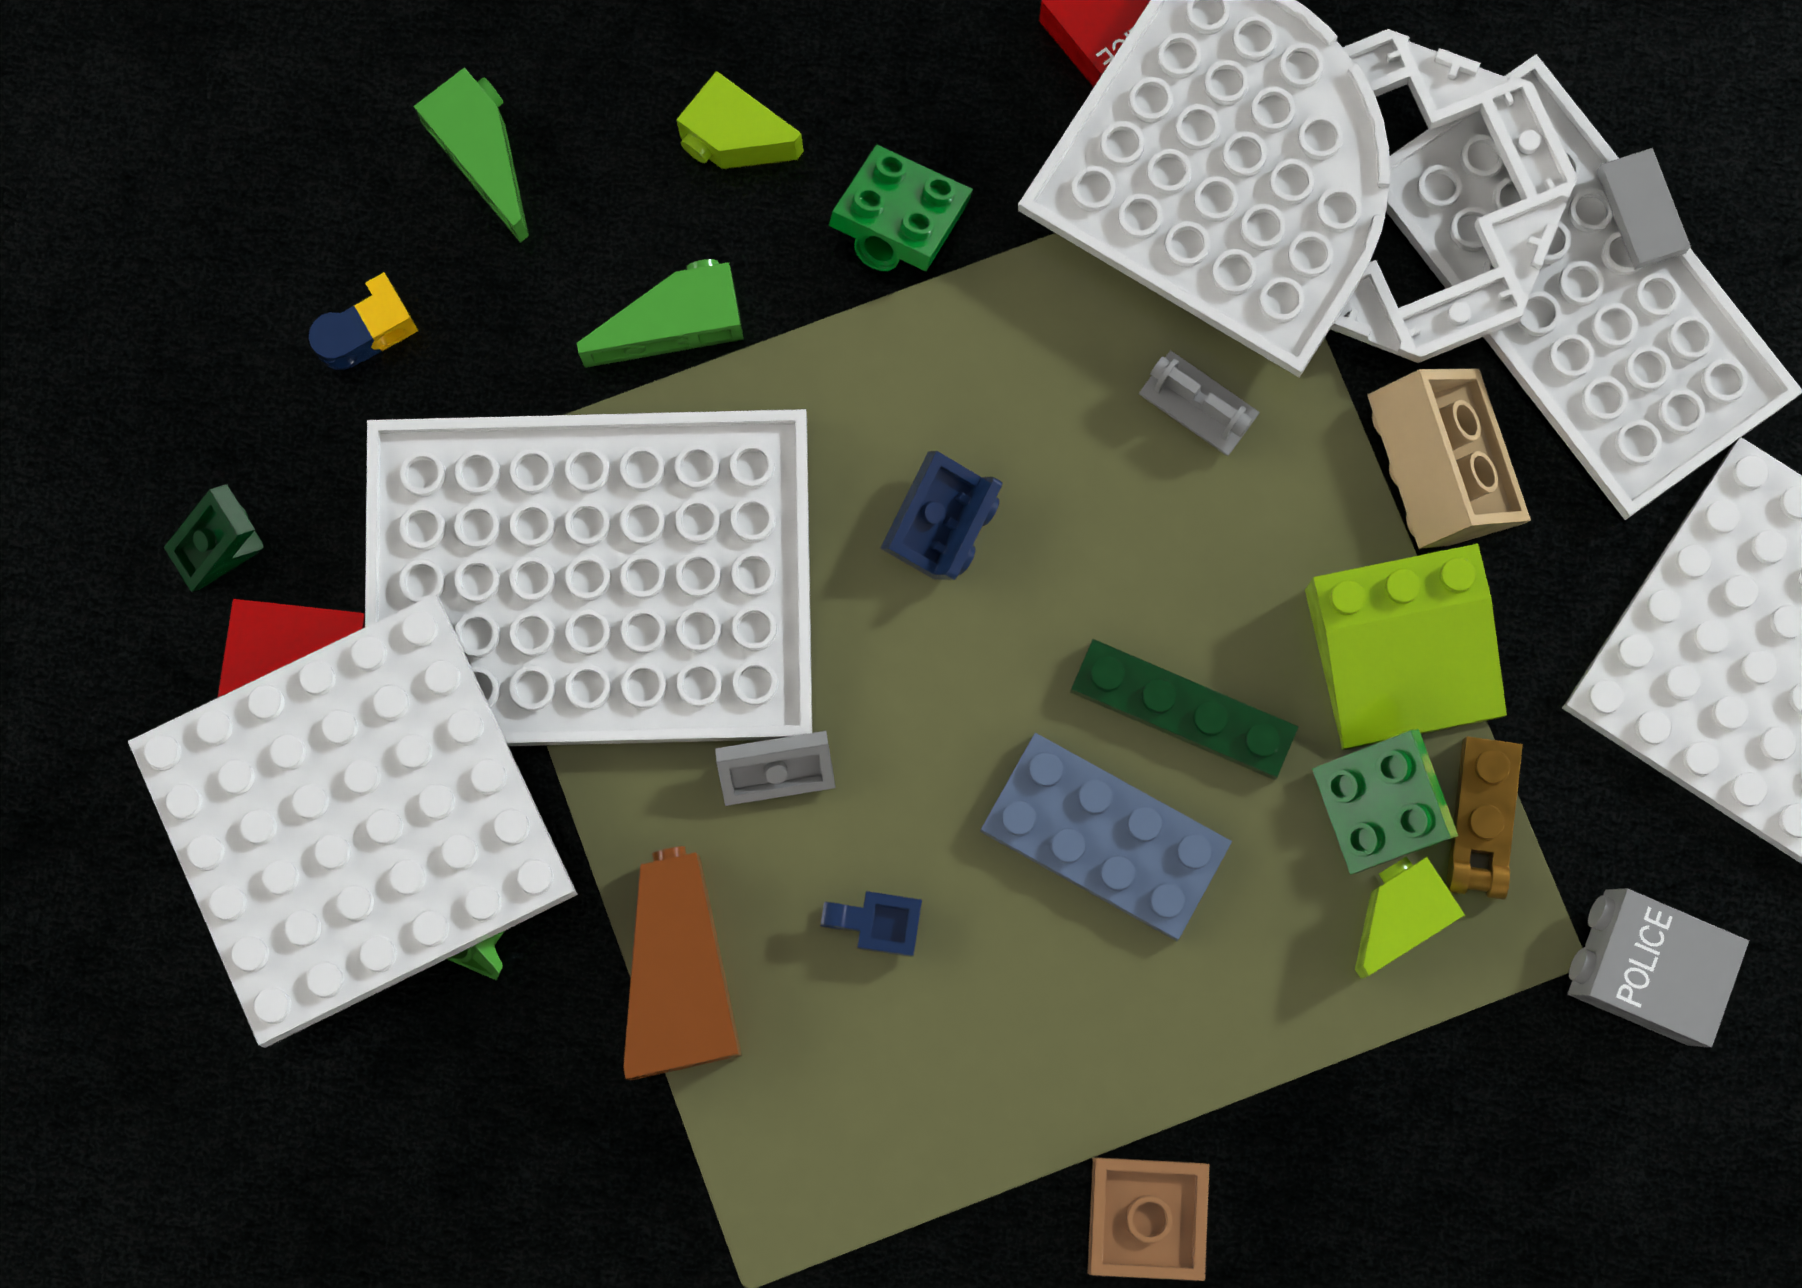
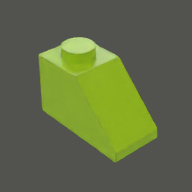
[677,71,804,169]
[1355,856,1465,979]

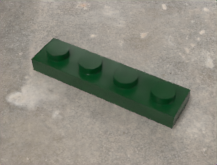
[1070,639,1299,780]

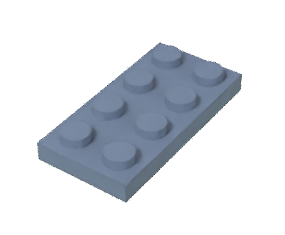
[980,733,1232,941]

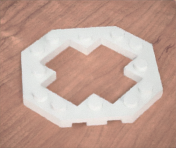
[1330,29,1578,363]

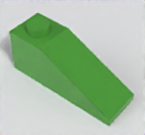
[414,67,529,243]
[577,259,743,368]

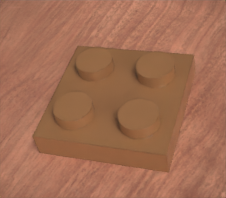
[1088,1157,1209,1281]

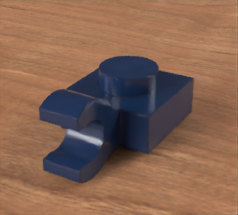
[820,891,922,957]

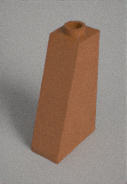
[623,846,742,1081]

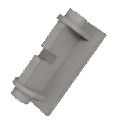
[1139,350,1260,456]

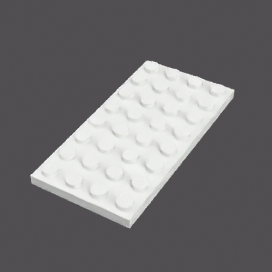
[1386,54,1802,520]

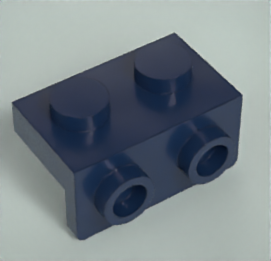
[880,451,1003,580]

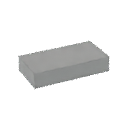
[1597,148,1691,270]

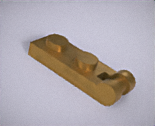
[1447,736,1523,900]

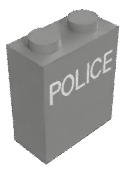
[1567,889,1749,1047]

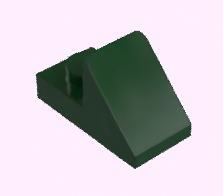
[164,485,263,592]

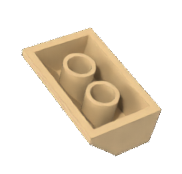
[1367,369,1531,549]

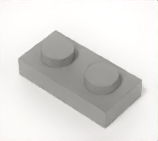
[715,731,836,806]

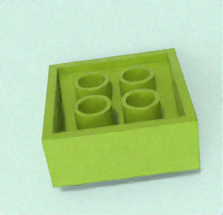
[1305,544,1507,750]

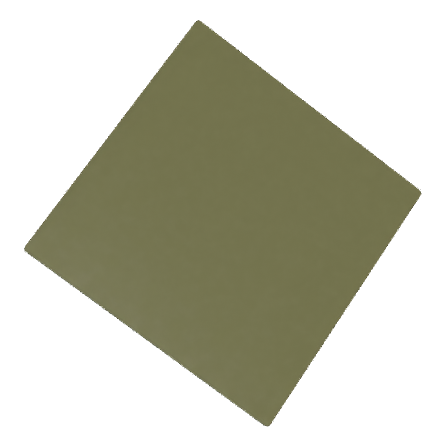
[546,233,1582,1288]

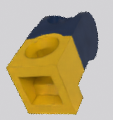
[309,272,418,370]

